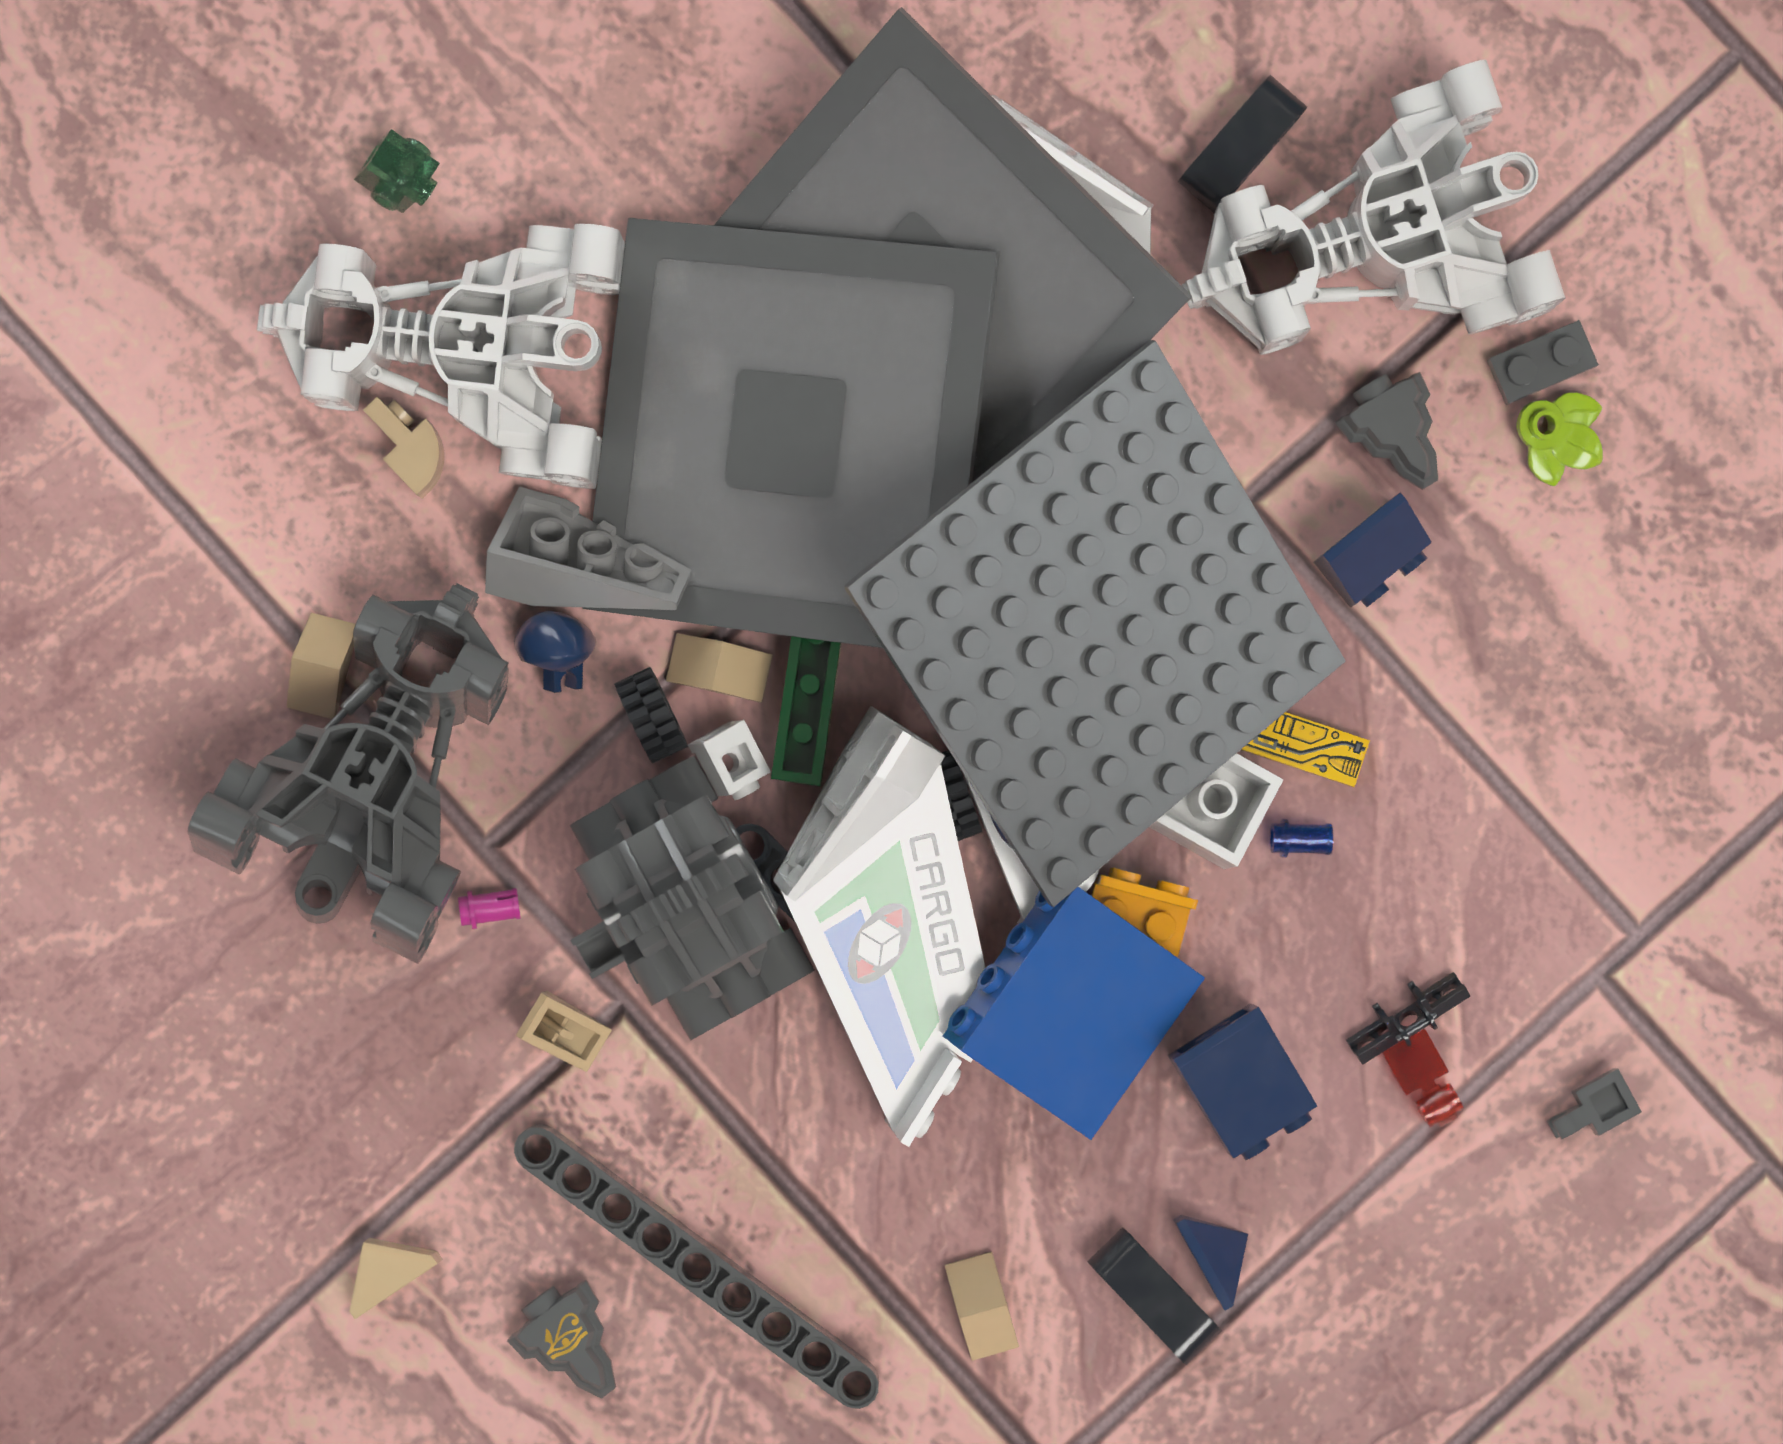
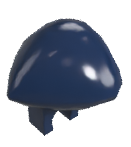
[514,611,596,693]

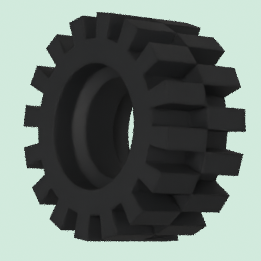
[614,667,688,764]
[941,750,983,841]

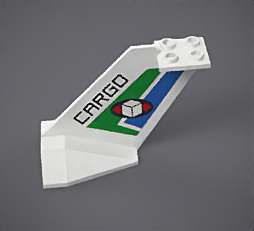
[773,706,985,1147]

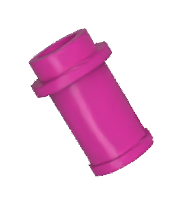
[458,888,521,929]

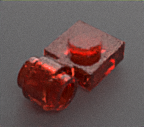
[1381,1028,1464,1128]

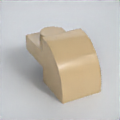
[363,397,444,499]

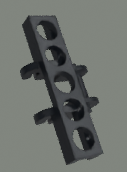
[1346,972,1471,1065]

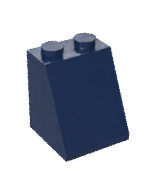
[1167,1003,1317,1160]

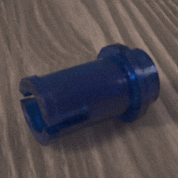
[1270,819,1333,858]

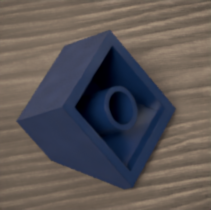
[1313,492,1432,608]

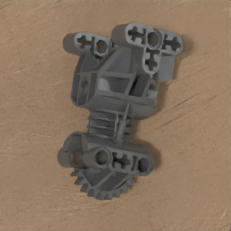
[187,583,509,964]
[570,756,815,1041]

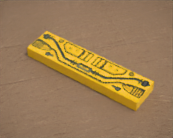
[1241,712,1370,787]

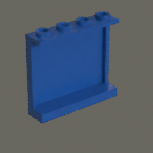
[943,887,1205,1140]

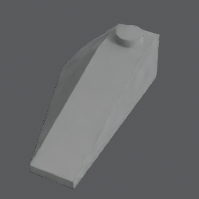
[485,486,692,610]

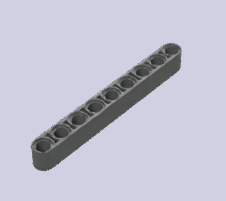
[514,1124,879,1409]

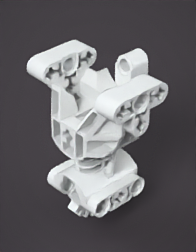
[1182,60,1566,355]
[257,224,625,489]

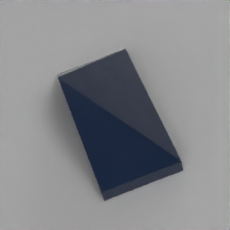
[1173,1215,1248,1311]

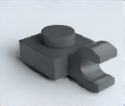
[1547,1068,1642,1139]

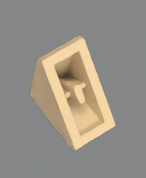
[287,613,355,719]
[666,633,773,703]
[516,991,612,1072]
[349,1238,443,1319]
[945,1251,1019,1361]

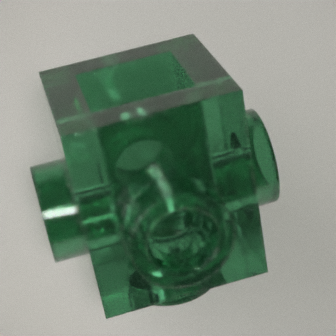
[354,129,440,213]

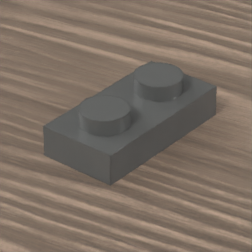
[1487,320,1599,405]

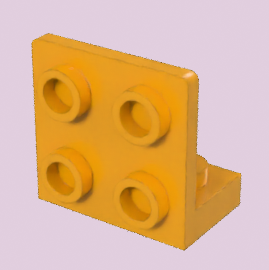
[1091,868,1198,957]

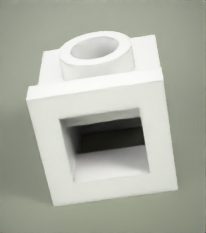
[688,720,771,800]

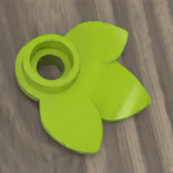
[1516,393,1603,486]

